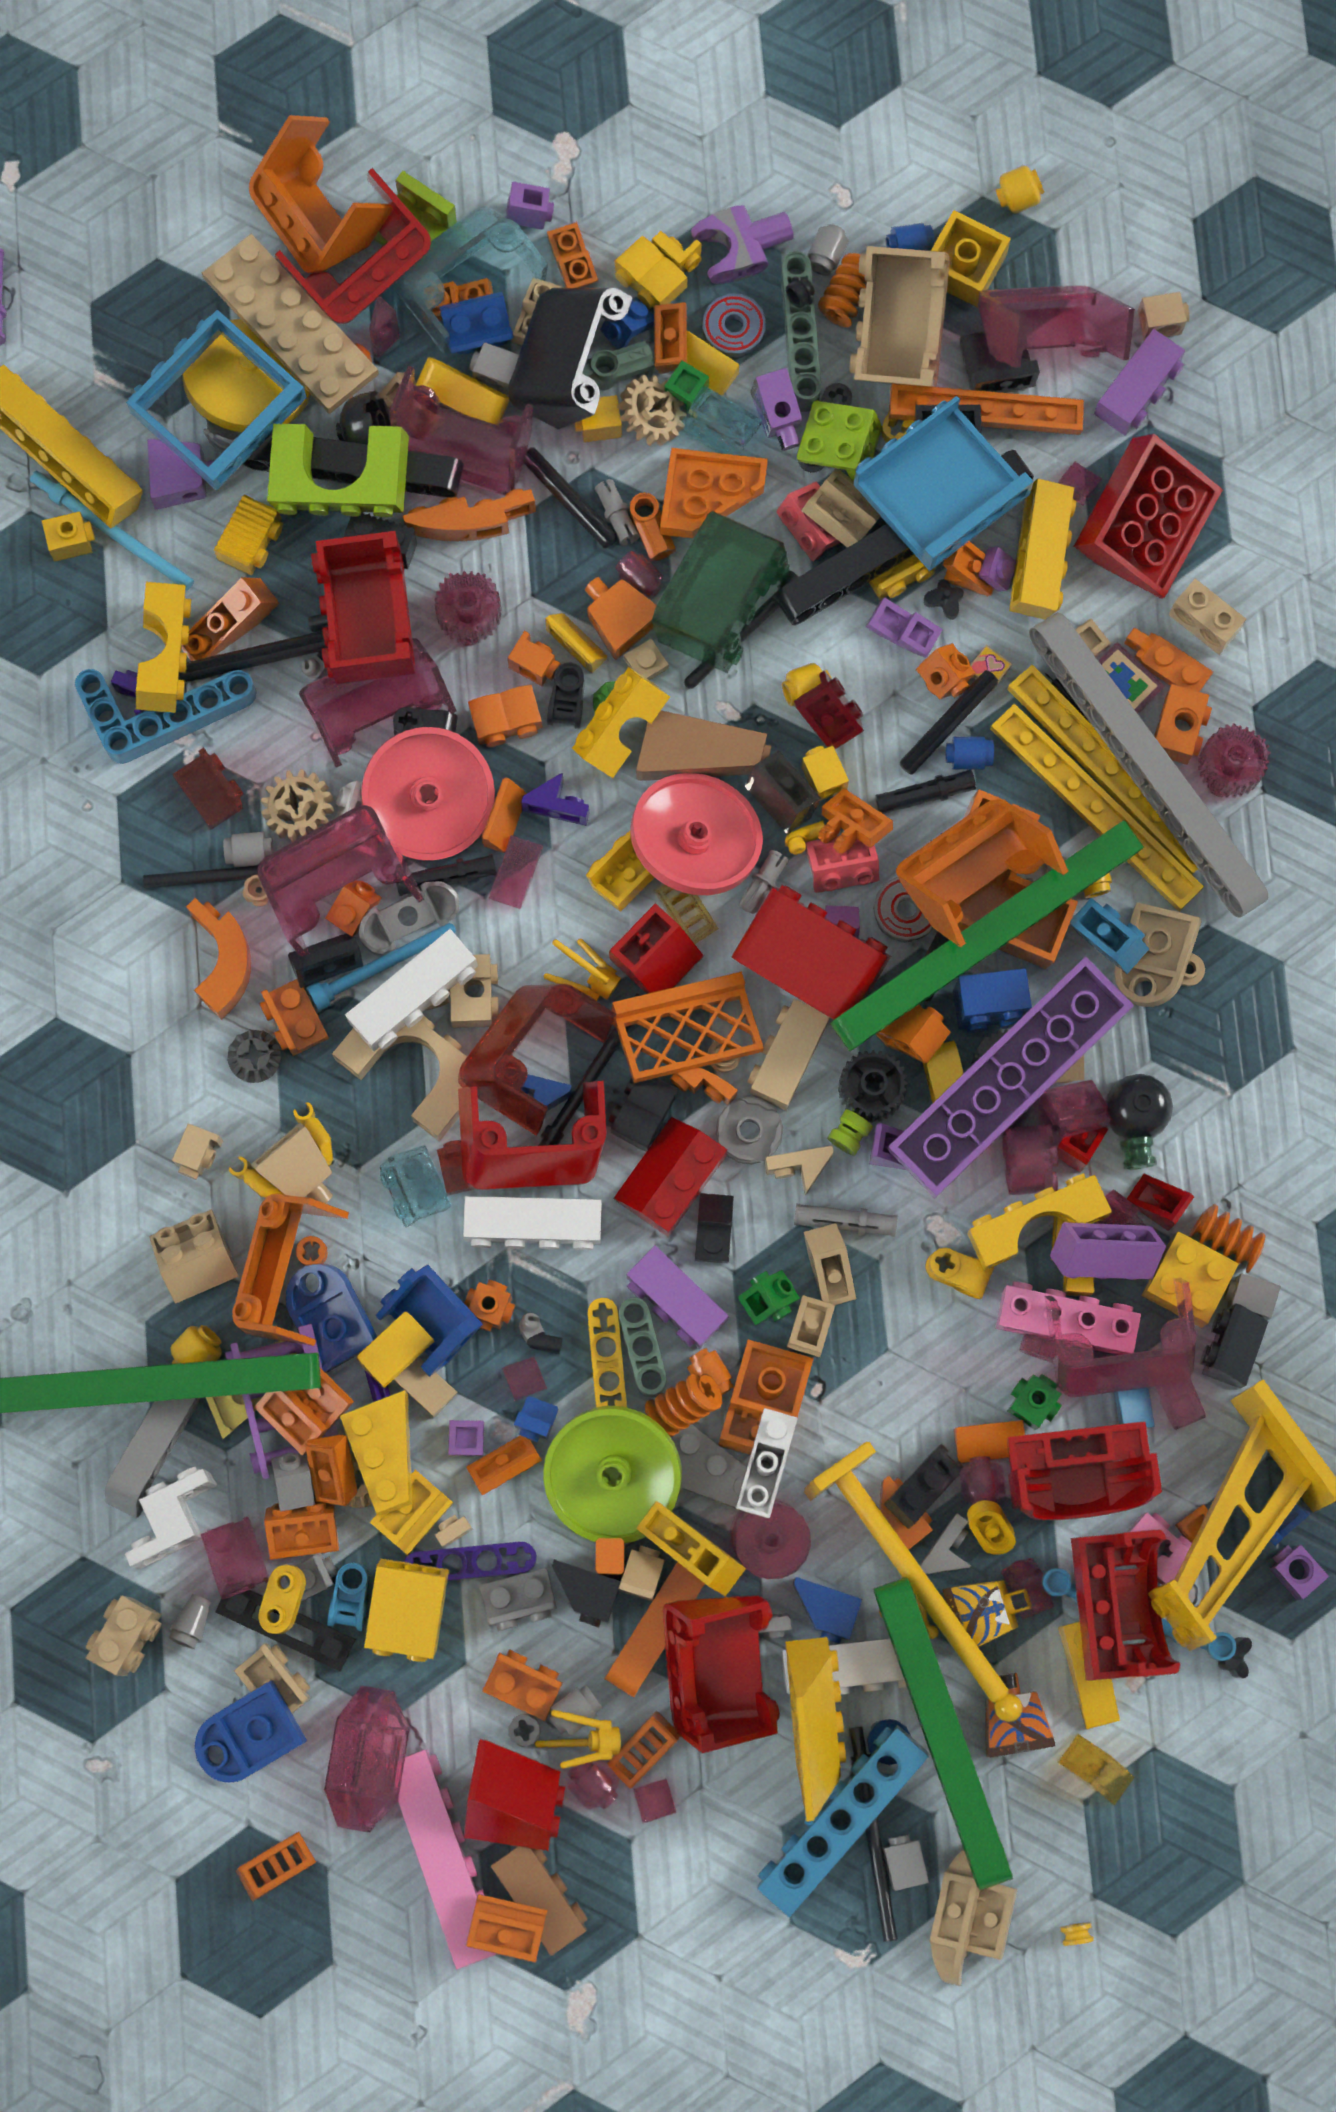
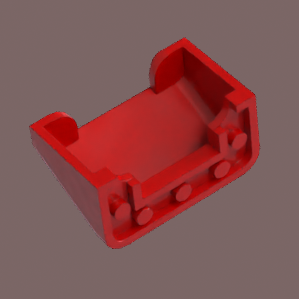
[663,1595,780,1754]

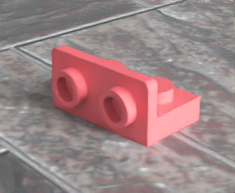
[777,481,841,561]
[805,836,879,893]

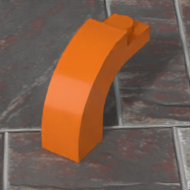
[186,898,251,1020]

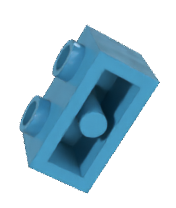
[1070,898,1149,974]

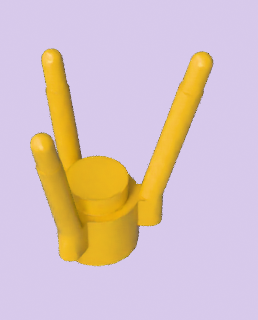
[543,939,622,1001]
[534,1710,621,1769]

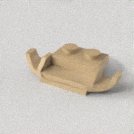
[929,1849,1018,1986]

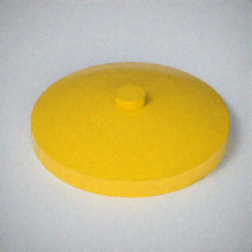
[182,319,311,433]

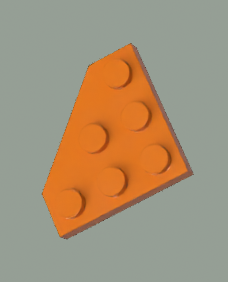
[660,448,768,538]

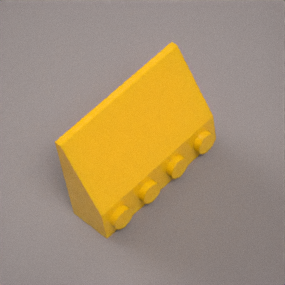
[785,1637,846,1822]

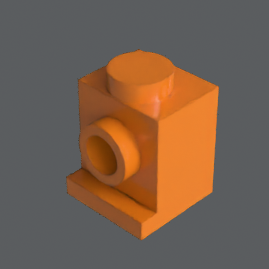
[507,631,561,687]

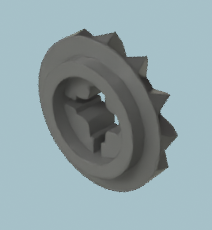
[227,1029,281,1083]

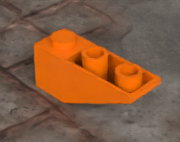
[181,577,279,661]

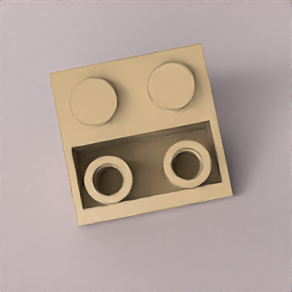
[149,1209,238,1304]

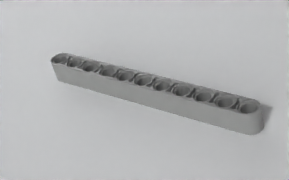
[1029,613,1269,918]

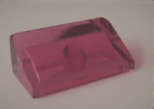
[369,296,400,358]

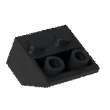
[1200,1303,1268,1389]

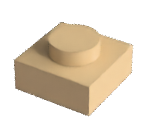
[624,638,669,680]
[435,1515,473,1548]

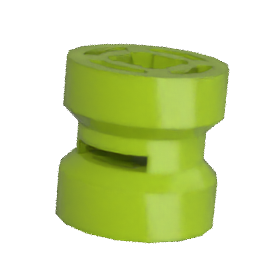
[827,1109,873,1156]

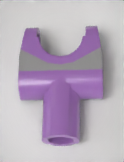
[691,205,794,284]

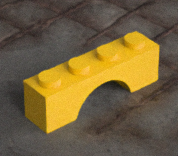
[136,582,192,713]
[967,1173,1112,1271]

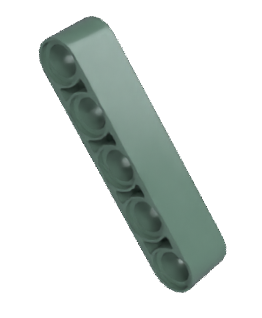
[781,251,821,412]

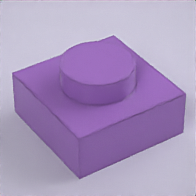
[979,547,1016,591]
[448,1420,484,1456]

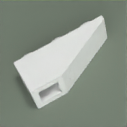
[736,1408,798,1519]

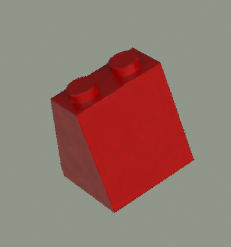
[464,1739,566,1851]

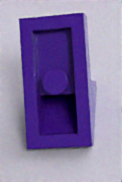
[521,773,590,826]

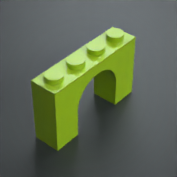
[267,424,409,517]

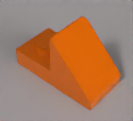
[943,541,994,596]

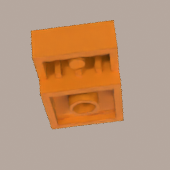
[718,1339,814,1455]

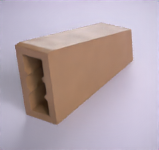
[636,710,772,781]

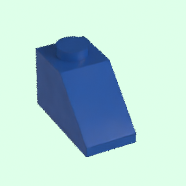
[792,1577,862,1644]

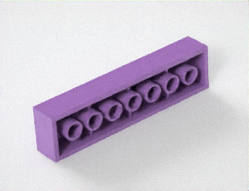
[887,956,1134,1199]

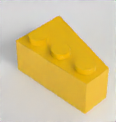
[340,1390,412,1516]

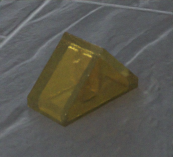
[1058,1734,1135,1806]

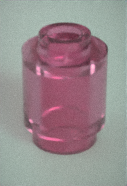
[615,550,664,599]

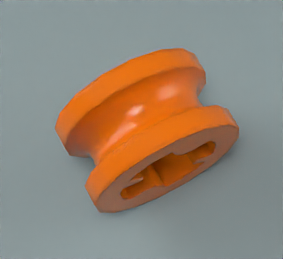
[296,1236,328,1266]

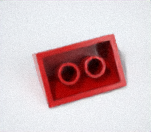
[613,1117,728,1238]

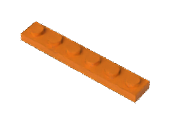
[889,383,1084,435]

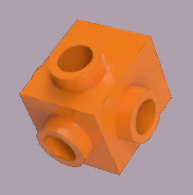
[916,643,976,700]
[464,1280,515,1332]

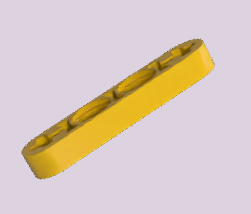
[587,1297,627,1408]

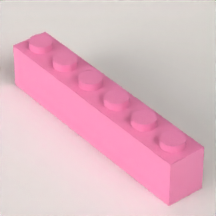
[386,1749,497,1970]

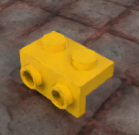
[586,830,655,912]

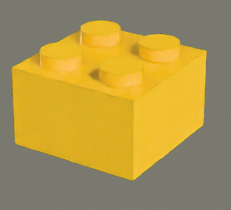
[931,210,1011,308]
[1141,1231,1239,1328]

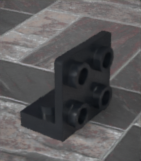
[959,325,1040,393]

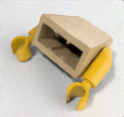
[229,1102,333,1204]

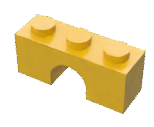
[572,667,670,778]

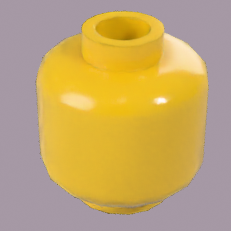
[995,165,1045,214]
[782,663,832,706]
[170,1325,222,1364]

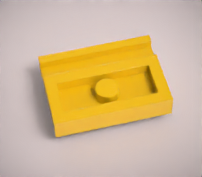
[370,1469,453,1555]

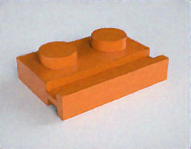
[465,1894,548,1963]

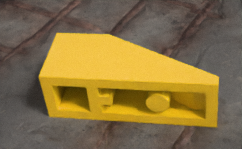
[636,1501,746,1597]
[1058,1621,1120,1729]

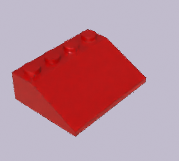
[1074,434,1223,598]

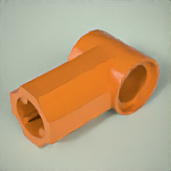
[630,492,676,562]

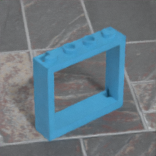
[126,310,306,491]

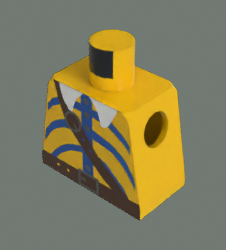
[942,1580,1031,1648]

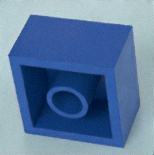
[953,968,1032,1033]

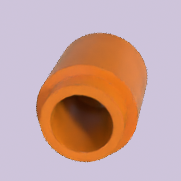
[687,1348,734,1395]

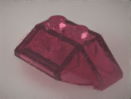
[324,1686,410,1832]

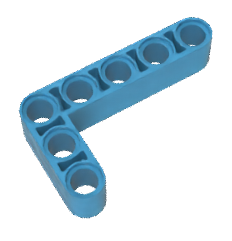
[75,669,256,764]

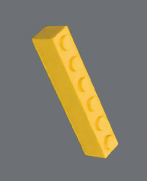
[0,364,143,529]

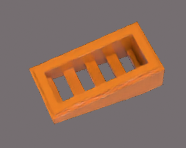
[595,1538,624,1579]
[606,1711,680,1790]
[236,1831,316,1901]

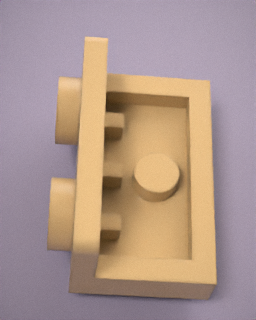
[234,1643,311,1714]

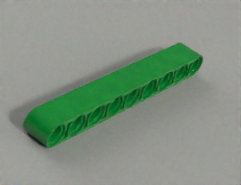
[873,1577,1013,1891]

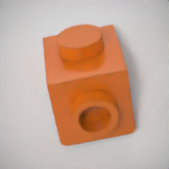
[325,880,382,937]

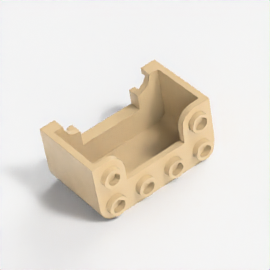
[850,246,949,387]

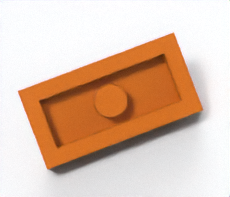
[466,1436,542,1495]

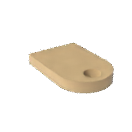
[1114,902,1202,1007]

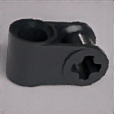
[547,662,585,729]
[393,707,458,735]

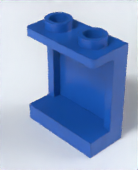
[375,1264,483,1377]

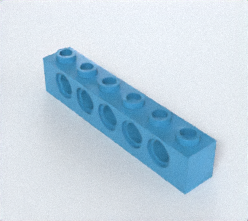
[757,1724,929,1918]

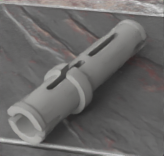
[794,1203,898,1237]

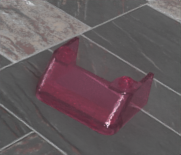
[978,285,1135,368]
[390,366,533,495]
[299,638,457,768]
[257,805,424,956]
[1044,1277,1196,1397]

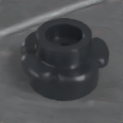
[786,276,815,308]

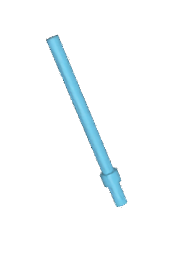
[30,471,194,591]

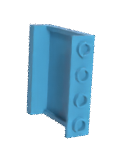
[854,396,1034,571]

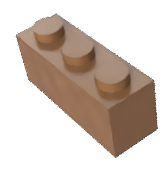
[491,1846,588,1956]

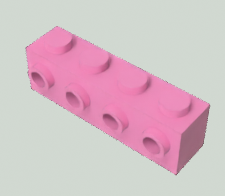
[995,1282,1141,1358]

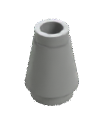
[169,1594,211,1649]

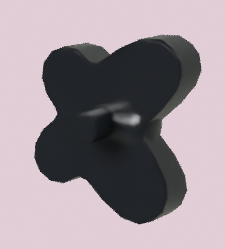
[923,579,964,620]
[1218,1637,1252,1679]

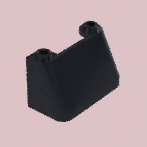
[508,288,632,429]

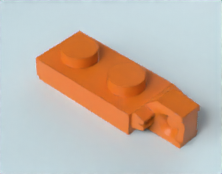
[1124,627,1213,692]

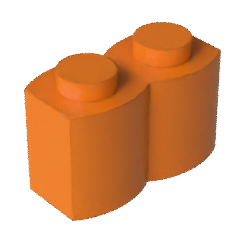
[468,685,543,747]

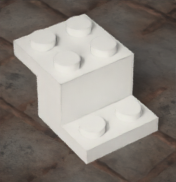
[125,1467,217,1569]

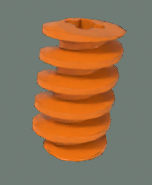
[818,253,867,328]
[1189,1204,1265,1273]
[645,1374,722,1437]

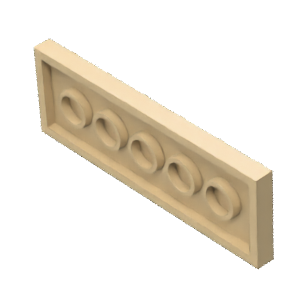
[202,233,379,414]

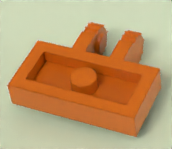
[818,788,893,854]

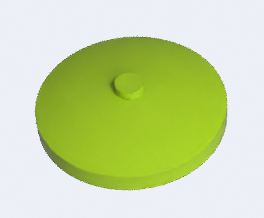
[543,1406,682,1544]

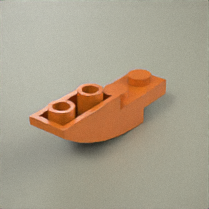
[403,489,536,541]

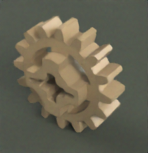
[618,375,687,446]
[261,769,334,842]

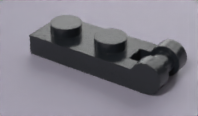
[884,1443,966,1529]

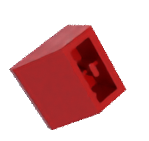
[609,903,704,994]

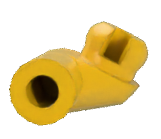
[785,820,825,855]

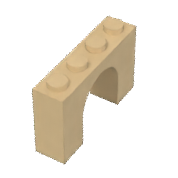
[332,1016,490,1142]

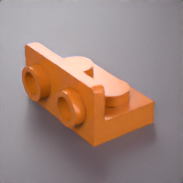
[259,979,329,1056]
[264,1498,339,1560]
[482,1649,563,1721]

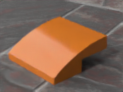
[254,1368,355,1456]

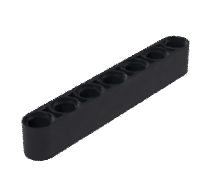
[243,434,464,498]

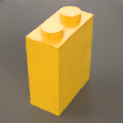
[364,1558,449,1662]

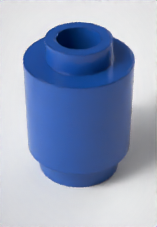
[886,223,935,251]
[945,736,994,770]

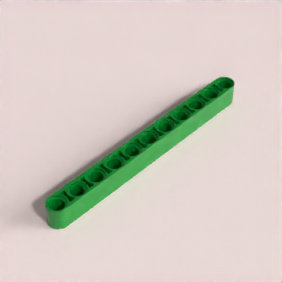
[830,820,1144,1052]
[0,1353,321,1413]

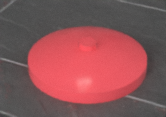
[361,727,495,860]
[630,773,763,895]

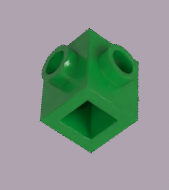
[738,1270,800,1326]
[1007,1374,1062,1430]

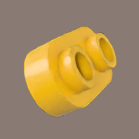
[967,1500,1016,1555]
[258,1565,306,1634]

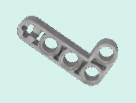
[105,1398,200,1518]

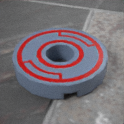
[702,294,766,358]

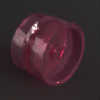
[730,1498,811,1580]

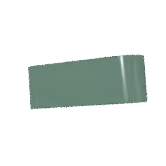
[619,1297,667,1397]

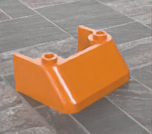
[249,115,393,273]
[896,799,1069,947]
[232,1194,349,1346]

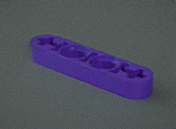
[403,1542,537,1581]

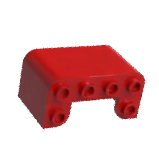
[311,531,416,684]
[731,885,892,1020]

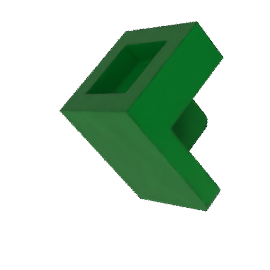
[664,360,709,416]

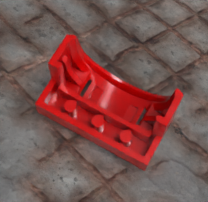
[1071,1529,1181,1680]

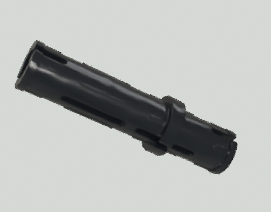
[875,769,976,814]
[395,854,497,896]

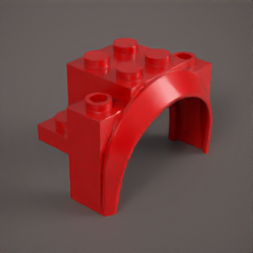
[1006,1421,1162,1520]

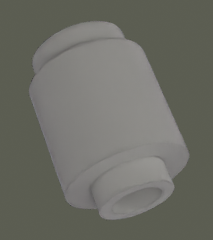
[807,224,848,276]
[223,832,273,867]
[549,1685,603,1736]

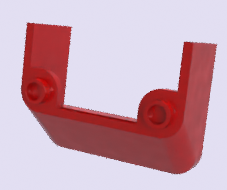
[275,168,431,324]
[458,1081,606,1190]

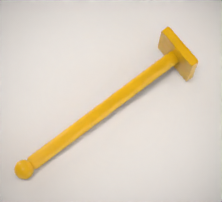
[804,1441,1023,1722]

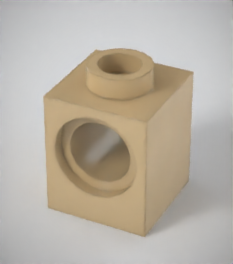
[1138,292,1190,340]

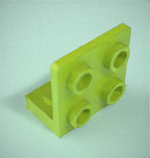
[373,171,457,269]
[797,401,882,481]

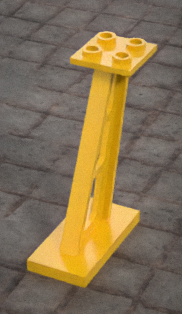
[1147,1379,1336,1651]

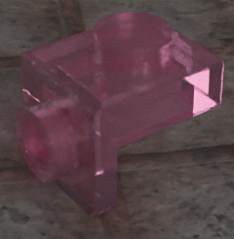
[1001,1558,1054,1620]

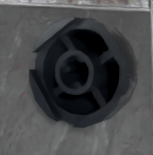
[336,391,393,445]
[1104,1074,1173,1142]

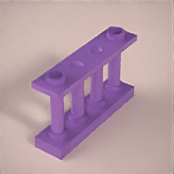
[225,1324,338,1479]

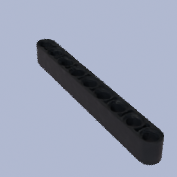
[774,450,1034,626]

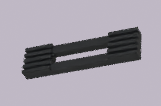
[215,1580,356,1672]

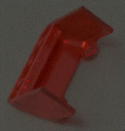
[458,984,616,1136]

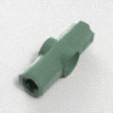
[582,341,655,390]

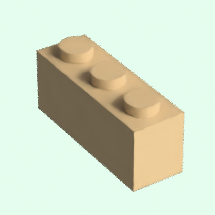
[747,999,830,1111]

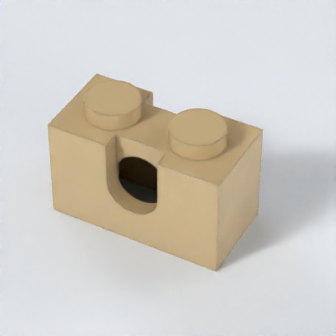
[450,954,499,1028]

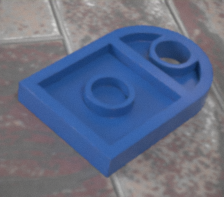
[286,1264,378,1373]
[195,1680,307,1783]

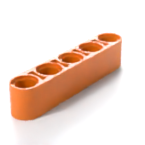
[604,1562,705,1698]

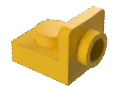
[652,231,702,273]

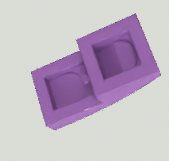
[866,597,943,658]

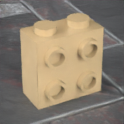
[86,1595,162,1676]

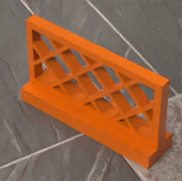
[611,971,764,1083]

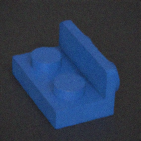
[439,292,514,354]

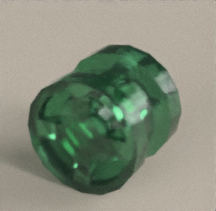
[1119,1137,1157,1170]

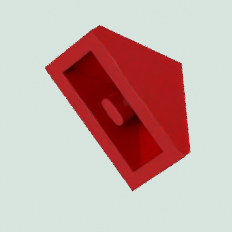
[1052,1111,1109,1172]
[1125,1173,1194,1231]

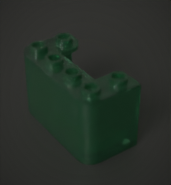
[652,511,790,673]

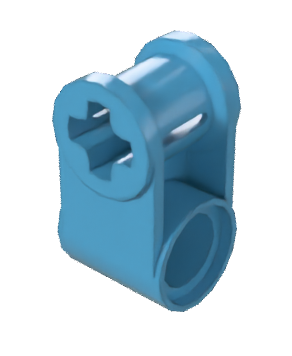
[327,1563,370,1631]

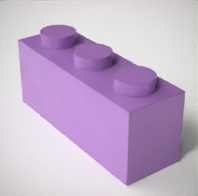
[1094,329,1185,436]
[1050,1222,1166,1280]
[626,1245,729,1349]

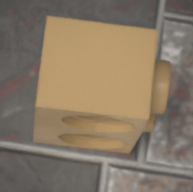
[1169,578,1246,655]

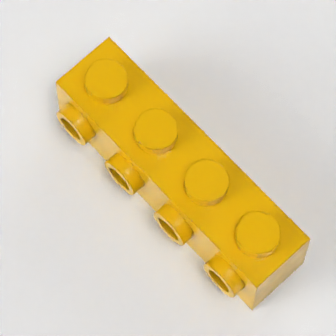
[1009,478,1076,620]

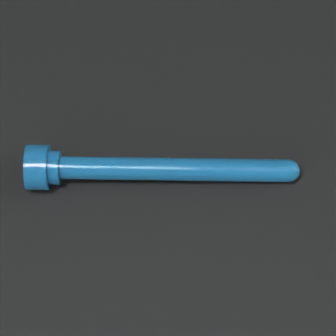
[307,923,456,1011]

